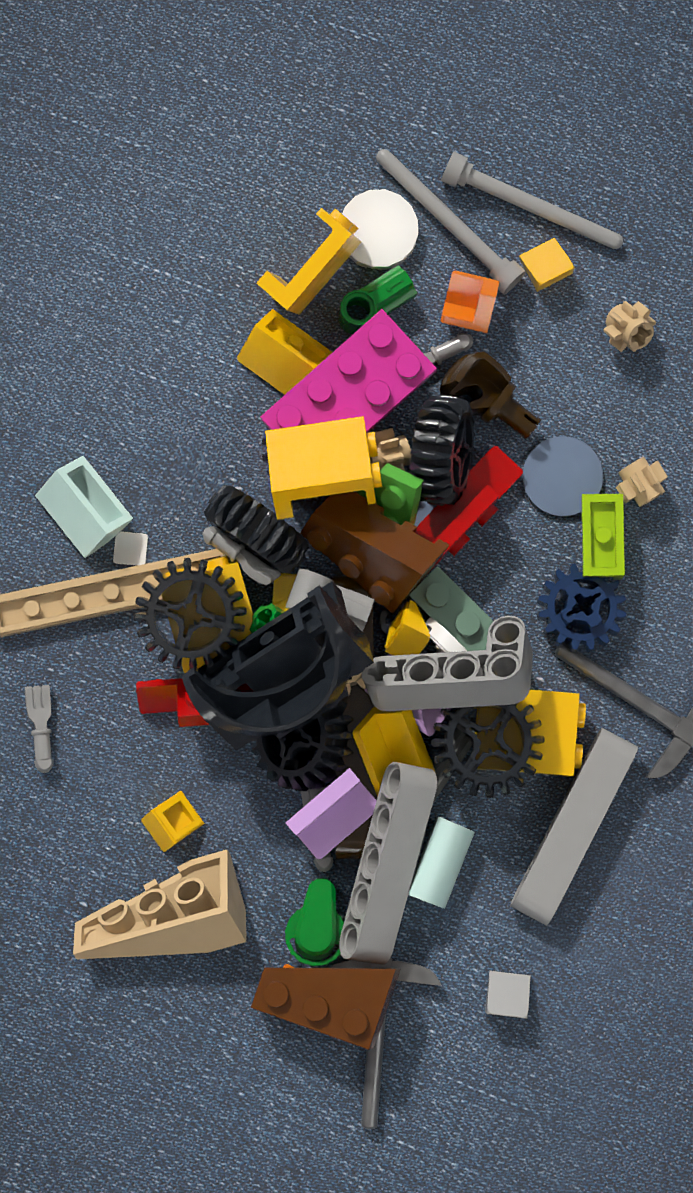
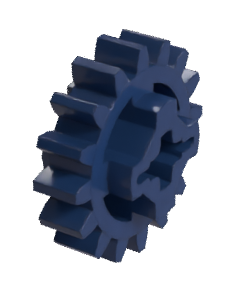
[537,563,626,653]

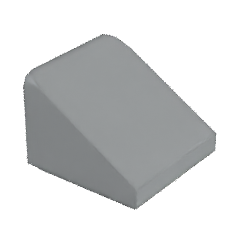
[485,970,531,1019]

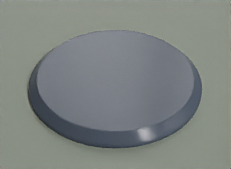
[522,436,603,516]

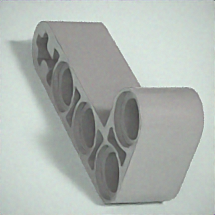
[361,615,533,711]

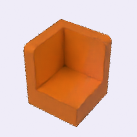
[440,271,499,333]

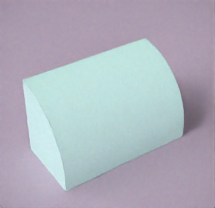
[35,456,133,558]
[408,817,475,909]

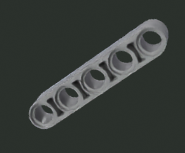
[510,728,638,926]
[339,762,437,965]

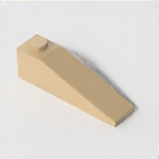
[73,850,246,959]

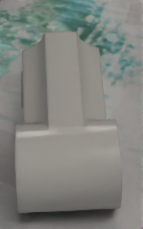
[285,569,374,632]

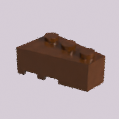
[300,491,449,614]
[251,967,401,1050]

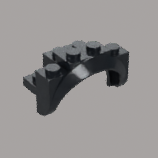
[182,581,374,751]

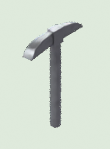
[555,643,693,778]
[329,959,442,1129]

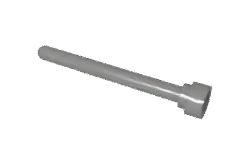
[376,149,526,295]
[441,152,623,249]

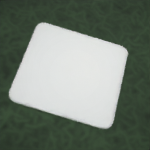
[113,532,148,565]

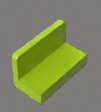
[581,494,625,580]

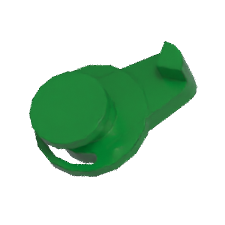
[285,878,344,966]

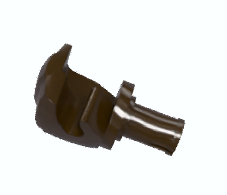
[439,352,541,440]

